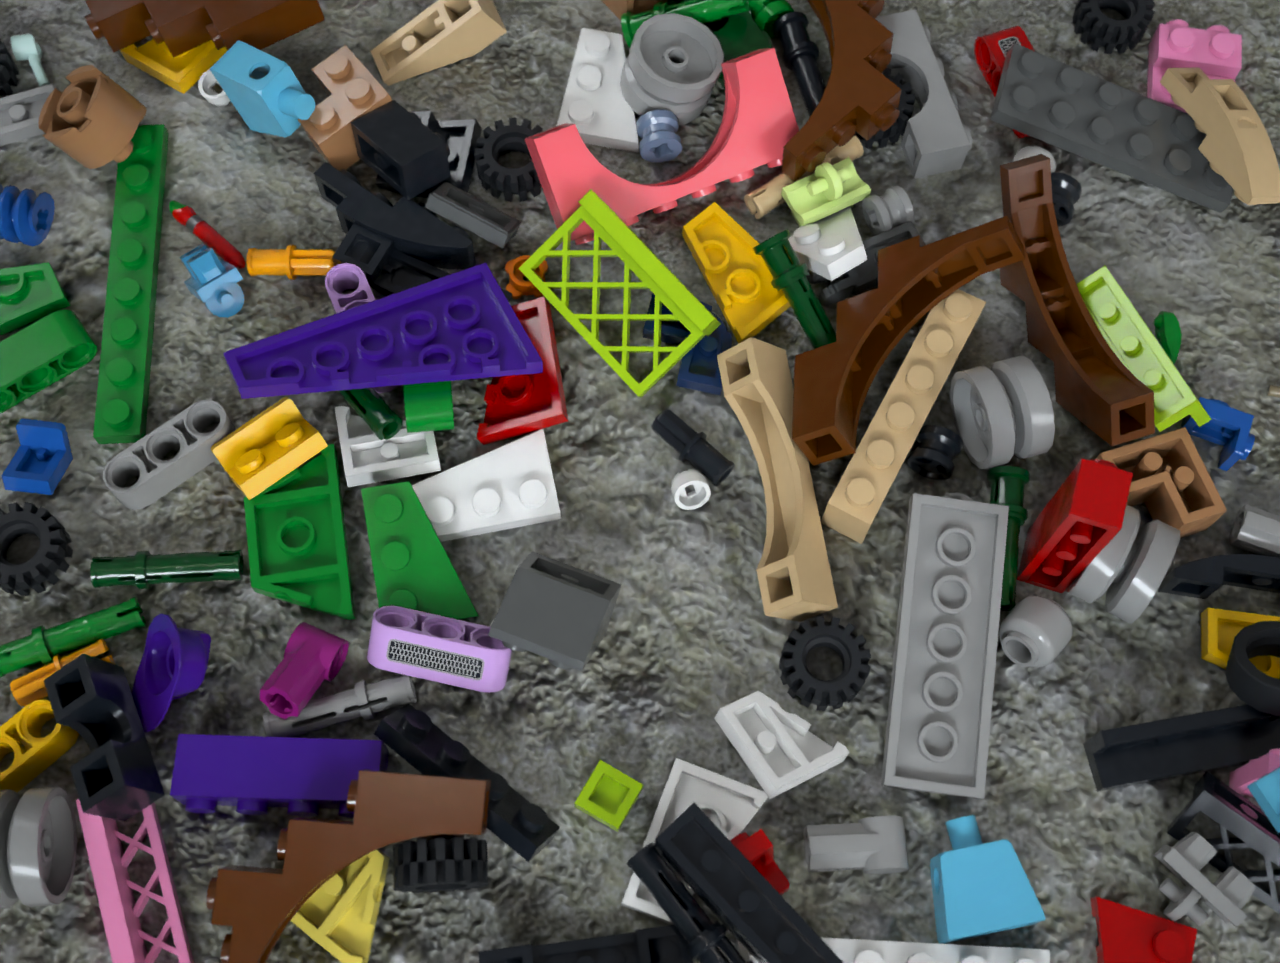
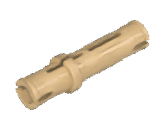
[744,135,864,219]

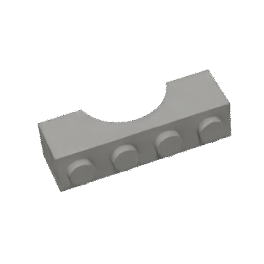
[875,9,972,179]

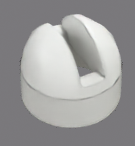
[198,69,230,106]
[671,469,711,510]

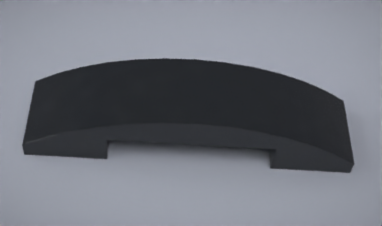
[332,223,512,302]
[1158,554,1280,599]
[478,925,693,963]

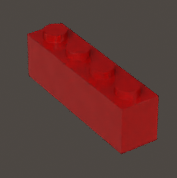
[1016,458,1133,593]

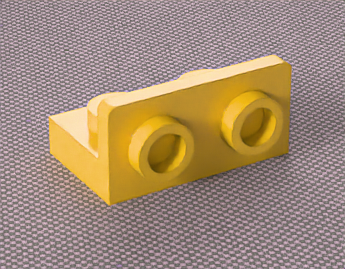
[211,397,328,500]

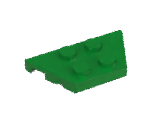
[244,444,356,620]

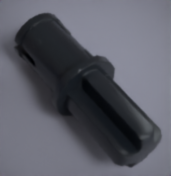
[651,409,735,487]

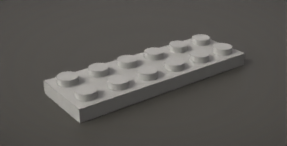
[881,493,1009,799]

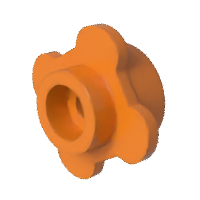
[505,255,548,299]

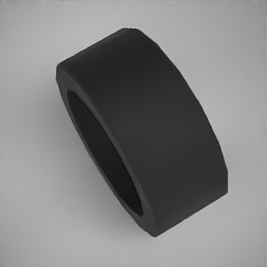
[1225,621,1280,716]

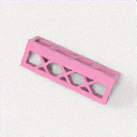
[75,799,194,963]

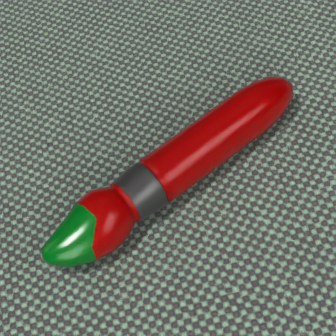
[169,200,246,269]

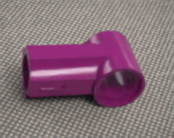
[260,622,349,720]

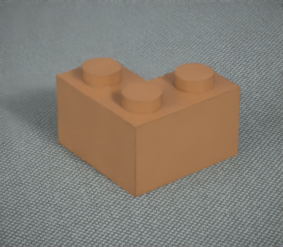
[297,45,392,171]
[1096,427,1227,539]

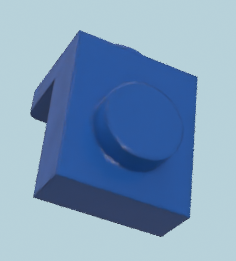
[1180,397,1255,471]
[2,418,73,495]

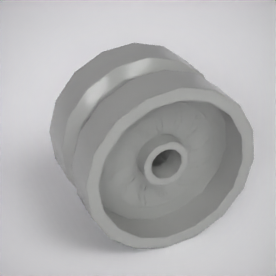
[620,13,724,125]
[950,355,1055,469]
[1066,505,1180,624]
[0,787,77,909]

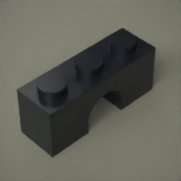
[44,654,165,821]

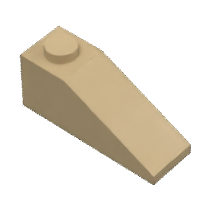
[370,0,507,86]

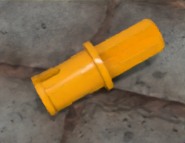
[246,245,337,280]
[10,639,115,707]

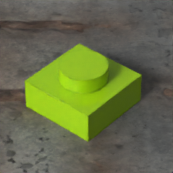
[574,760,644,832]

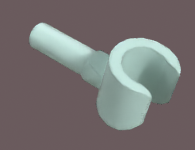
[10,34,50,87]

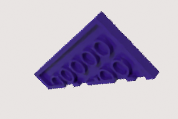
[223,262,543,399]

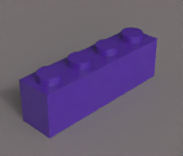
[170,734,389,818]

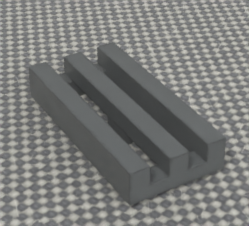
[425,182,521,249]

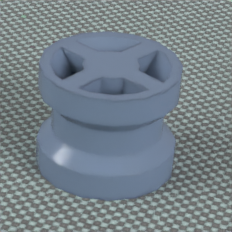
[636,110,682,163]

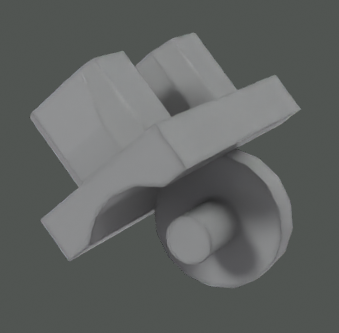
[1153,832,1256,927]

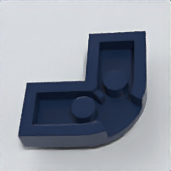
[643,293,732,395]

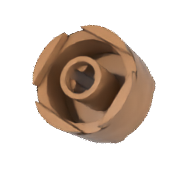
[38,65,147,169]

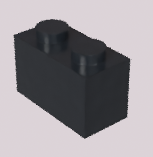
[351,100,451,200]

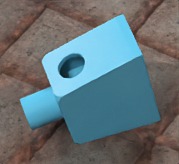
[210,40,315,138]
[930,815,1046,944]

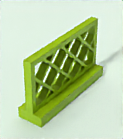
[518,189,721,398]

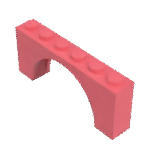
[525,48,799,245]

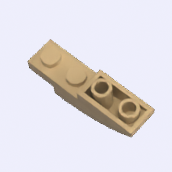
[1160,68,1280,205]

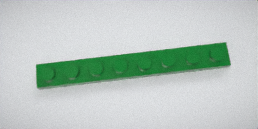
[93,124,169,444]

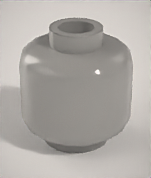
[999,596,1073,668]

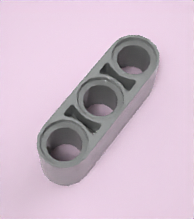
[103,400,235,510]

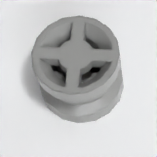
[862,185,914,235]

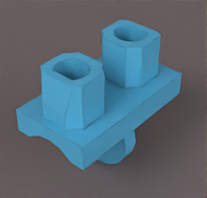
[179,244,244,317]

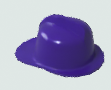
[132,613,211,732]

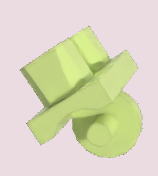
[781,158,871,227]

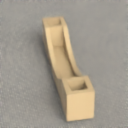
[821,289,986,544]
[717,337,838,622]

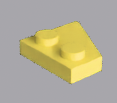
[291,849,390,963]

